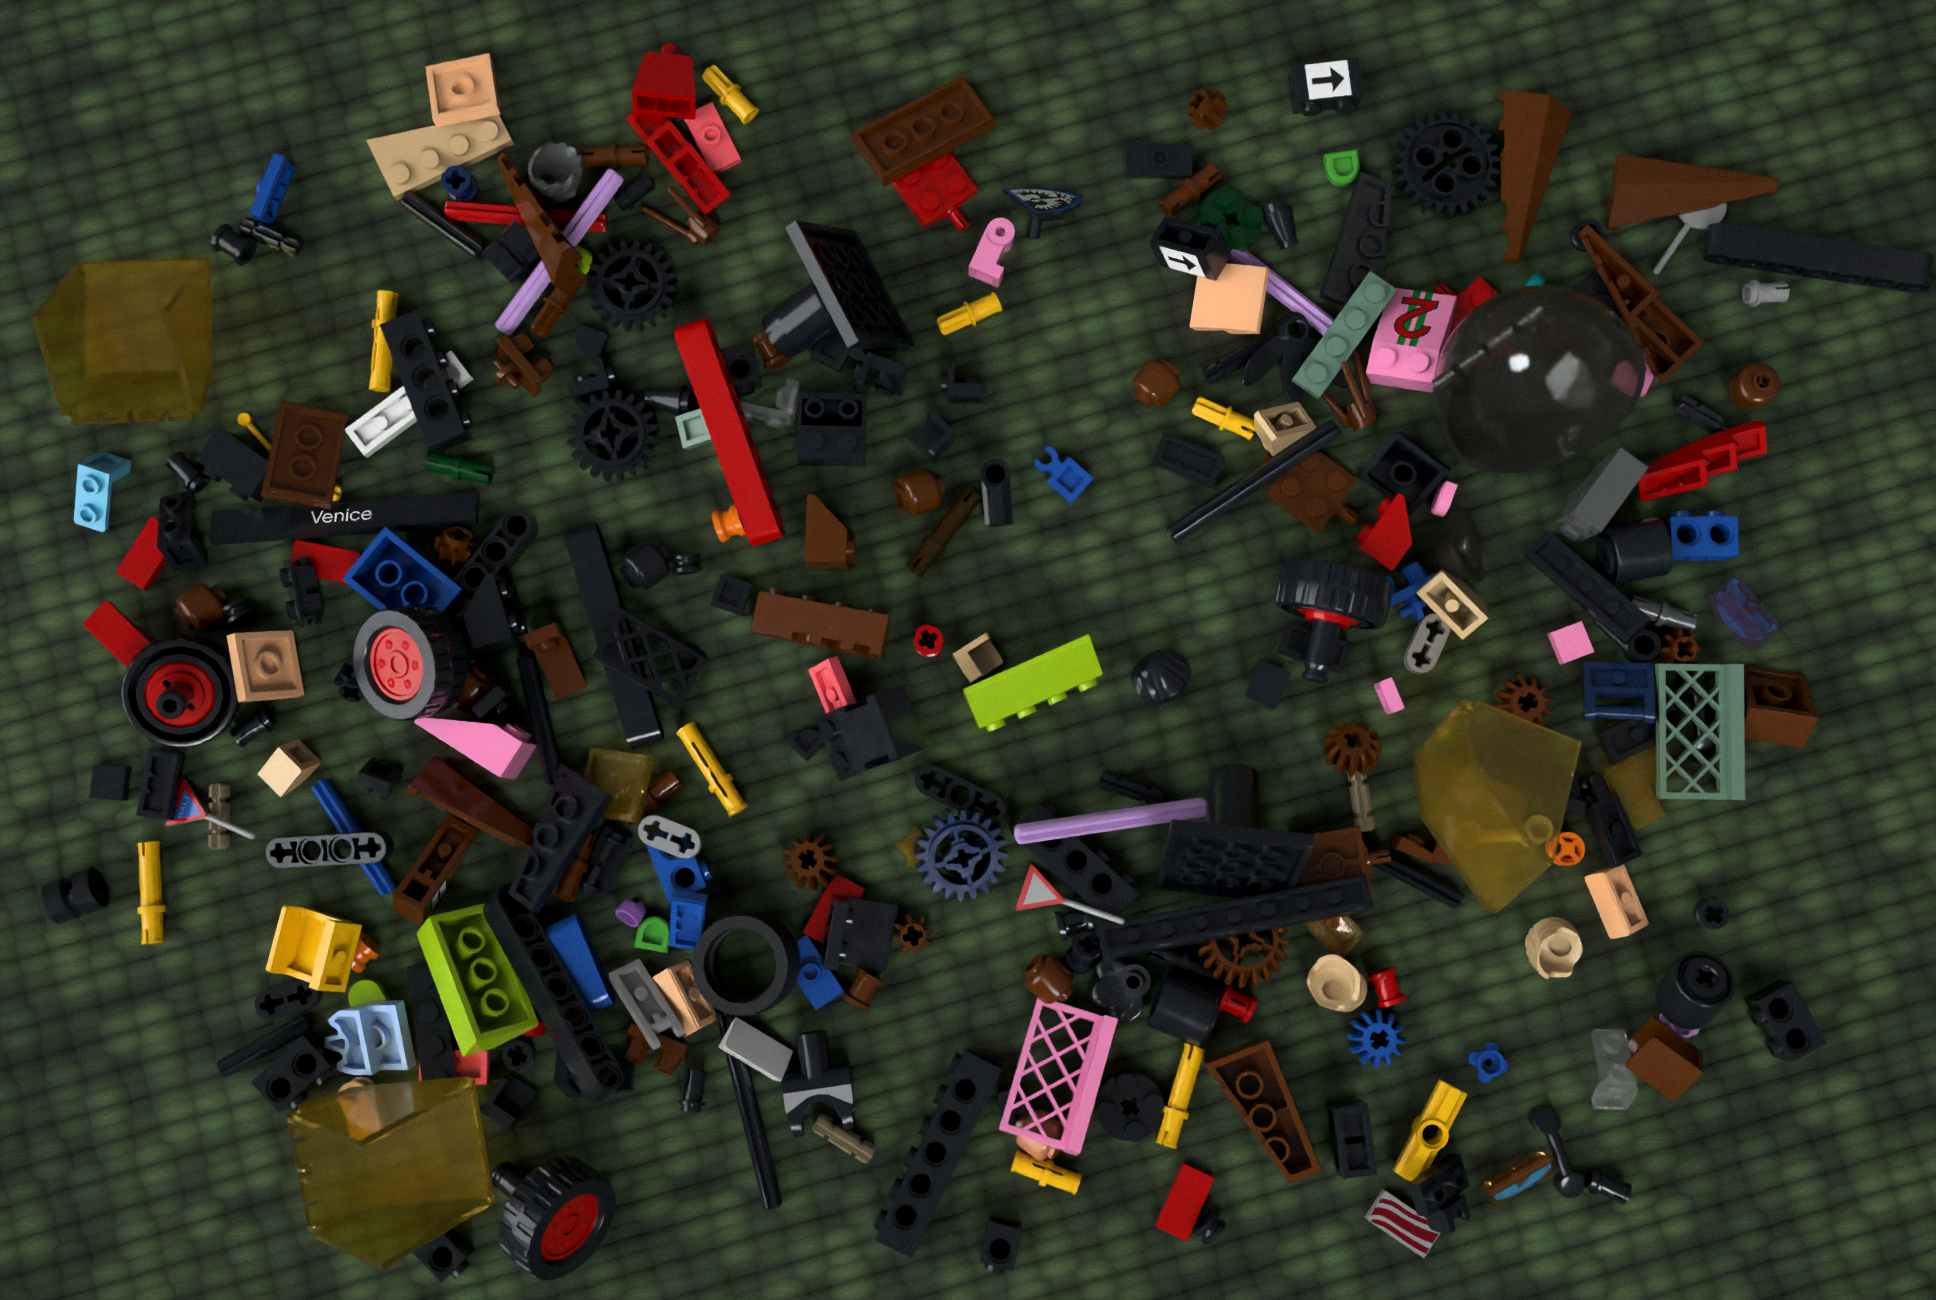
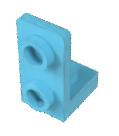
[74,450,131,532]

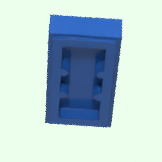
[250,153,295,227]
[669,889,708,950]
[796,935,845,1010]

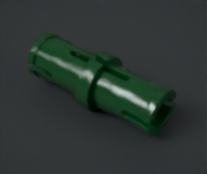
[423,450,495,485]

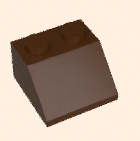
[805,494,857,571]
[1744,665,1819,748]

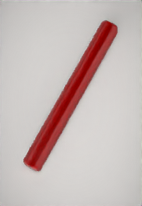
[444,200,607,232]

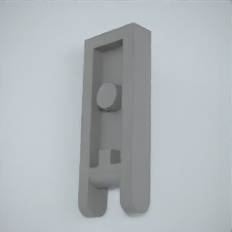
[609,959,685,1050]

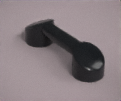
[1675,671,1716,763]
[1528,1104,1585,1198]

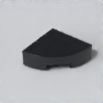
[575,323,610,366]
[783,729,826,762]

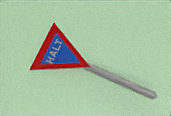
[165,779,256,839]

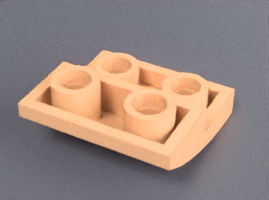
[1189,264,1270,334]

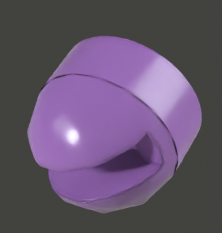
[615,897,646,927]

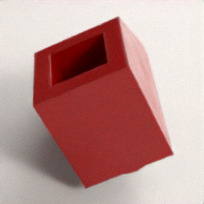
[1356,493,1412,571]

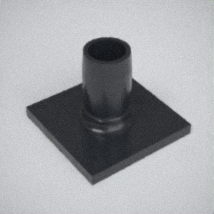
[762,220,915,358]
[1154,763,1314,898]

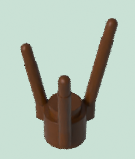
[641,187,721,245]
[1321,350,1378,432]

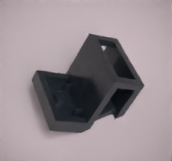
[817,685,928,781]

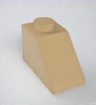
[1254,402,1317,457]
[1416,569,1488,640]

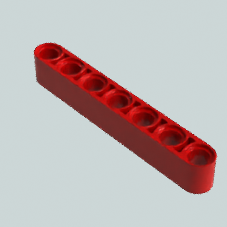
[674,317,785,547]

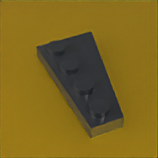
[1319,172,1392,319]
[508,763,614,914]

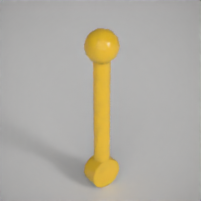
[237,413,271,453]

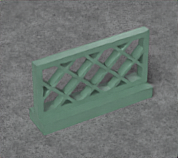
[1655,664,1745,800]

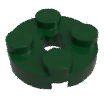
[1196,187,1264,252]

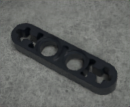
[265,830,394,868]

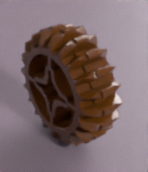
[1198,895,1289,988]

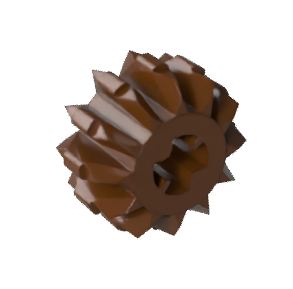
[1494,675,1554,732]
[1323,719,1382,778]
[782,833,840,891]

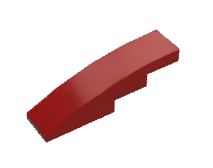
[626,112,731,215]
[1637,419,1767,502]
[82,600,154,667]

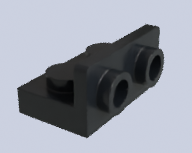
[853,352,906,398]

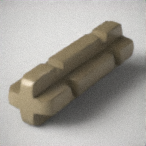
[1346,771,1375,832]
[208,783,230,849]
[812,1114,876,1164]

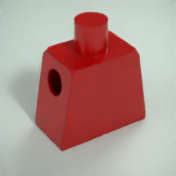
[632,43,696,120]

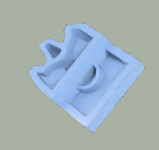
[324,1000,416,1075]

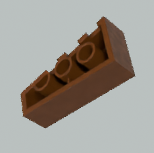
[750,588,892,661]
[1204,1035,1322,1183]

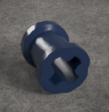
[441,165,478,202]

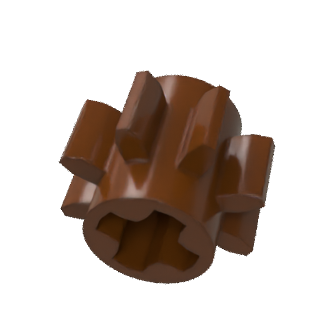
[1187,88,1229,130]
[434,526,478,568]
[1659,628,1702,664]
[892,914,934,956]

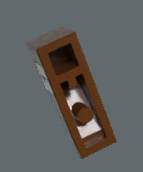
[392,815,478,926]

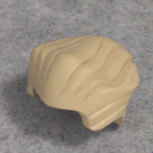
[1525,917,1583,979]
[1307,954,1367,1012]

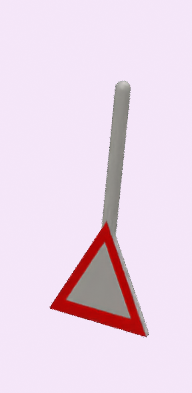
[1015,863,1125,924]

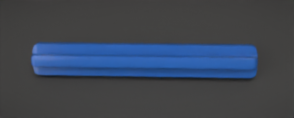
[312,779,397,896]

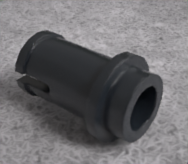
[613,172,656,212]
[166,452,209,493]
[230,708,277,747]
[678,1068,707,1112]
[1584,1168,1632,1205]

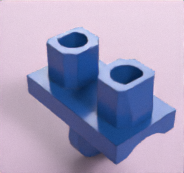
[1386,561,1435,621]

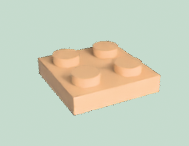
[425,53,501,128]
[227,630,304,702]

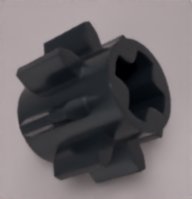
[333,663,366,702]

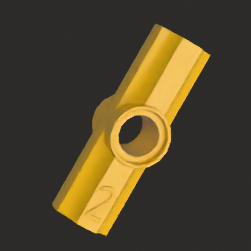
[1392,1079,1468,1181]

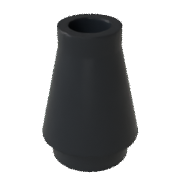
[1261,198,1299,250]
[644,385,696,416]

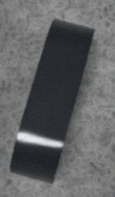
[255,980,323,1020]

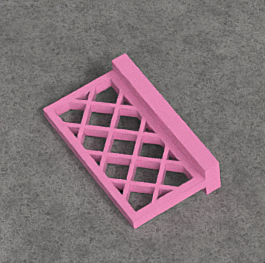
[999,998,1118,1156]

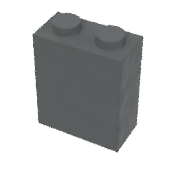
[1554,447,1649,542]

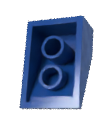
[342,527,463,613]

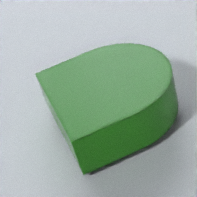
[1323,149,1360,187]
[634,916,670,953]

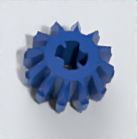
[1347,1008,1406,1068]

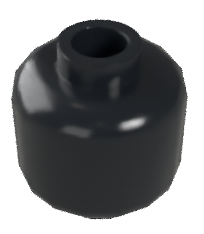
[619,540,671,590]

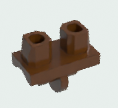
[493,333,553,398]
[625,1023,689,1076]

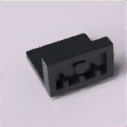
[820,894,898,971]

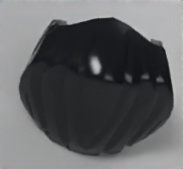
[1131,650,1192,707]

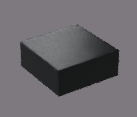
[710,574,754,617]
[89,764,132,801]

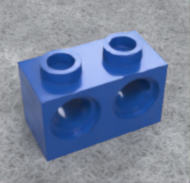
[1662,511,1739,561]
[646,824,713,903]

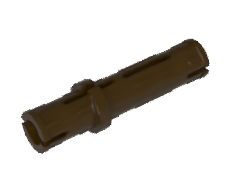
[905,487,982,578]

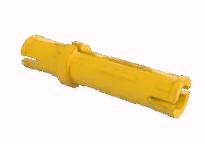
[369,290,399,392]
[676,722,748,817]
[137,841,166,945]
[1155,1043,1206,1149]

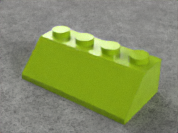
[963,634,1103,733]
[416,903,539,1057]

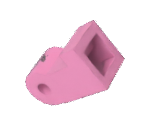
[968,217,1015,288]

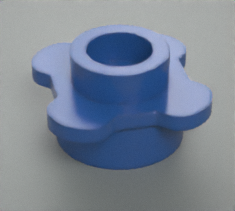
[1468,1042,1508,1083]

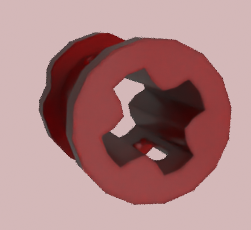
[913,625,944,658]
[1367,966,1408,1008]
[1219,984,1258,1024]

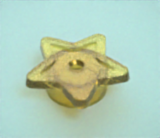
[895,825,928,868]

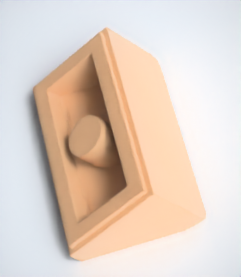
[1585,864,1649,939]
[652,959,717,1038]

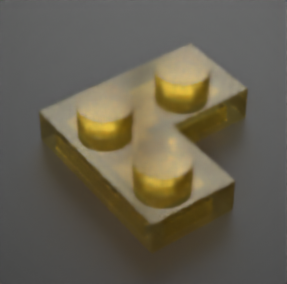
[1600,745,1676,831]

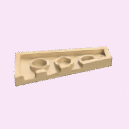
[366,114,514,201]

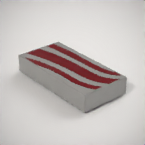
[1365,1189,1441,1258]

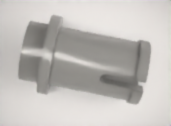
[1742,280,1790,307]

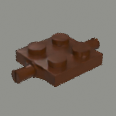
[1261,451,1361,534]
[1298,826,1391,893]

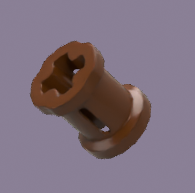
[751,331,792,372]
[842,967,884,1012]

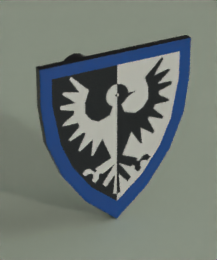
[1003,187,1084,239]

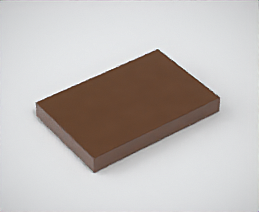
[261,401,349,509]

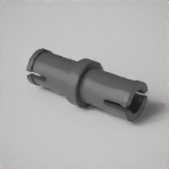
[1628,594,1697,633]

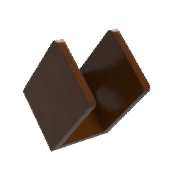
[1625,1016,1704,1102]

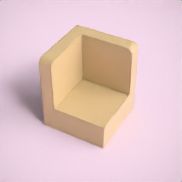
[953,632,1003,684]

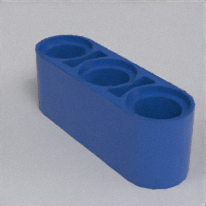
[545,913,615,1014]

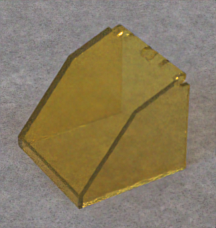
[31,257,212,425]
[1413,700,1582,914]
[286,1076,495,1270]

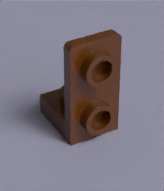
[523,622,587,699]

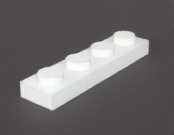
[344,351,473,458]

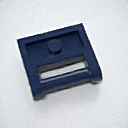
[1582,661,1655,724]

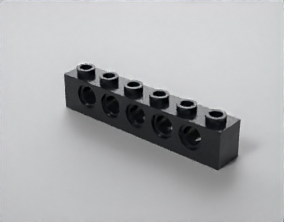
[873,1047,1002,1259]

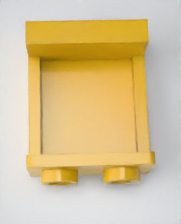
[266,905,362,992]

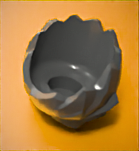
[527,141,584,205]

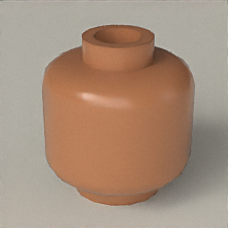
[1015,1108,1064,1161]

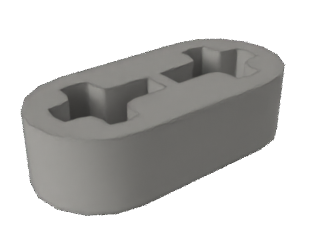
[1403,613,1450,674]
[638,815,703,859]

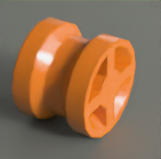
[711,504,746,543]
[1544,832,1585,866]
[351,931,381,973]

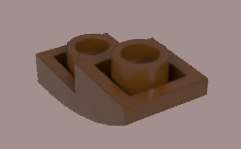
[1390,833,1469,865]

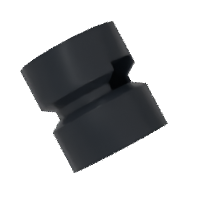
[481,221,540,284]
[41,867,110,924]

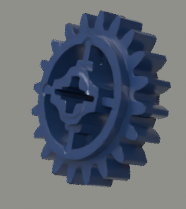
[914,807,1008,901]

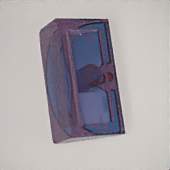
[1706,575,1780,651]

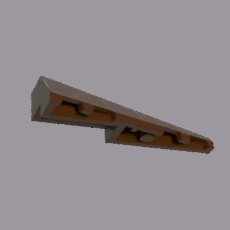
[1498,90,1572,265]
[497,152,587,295]
[1606,154,1779,230]
[1578,224,1705,385]
[405,756,534,851]

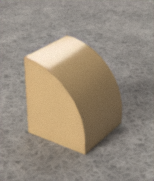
[258,739,321,797]

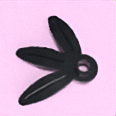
[1242,312,1348,404]

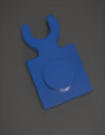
[1033,446,1094,505]

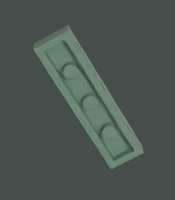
[1291,271,1397,399]

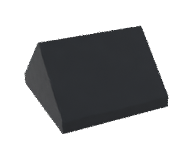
[1358,428,1451,516]

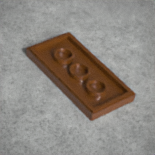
[850,75,996,187]

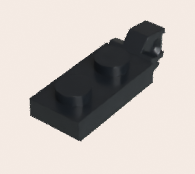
[1577,772,1642,868]

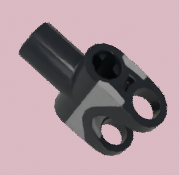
[782,1030,855,1138]

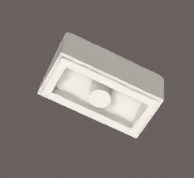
[718,1017,793,1081]

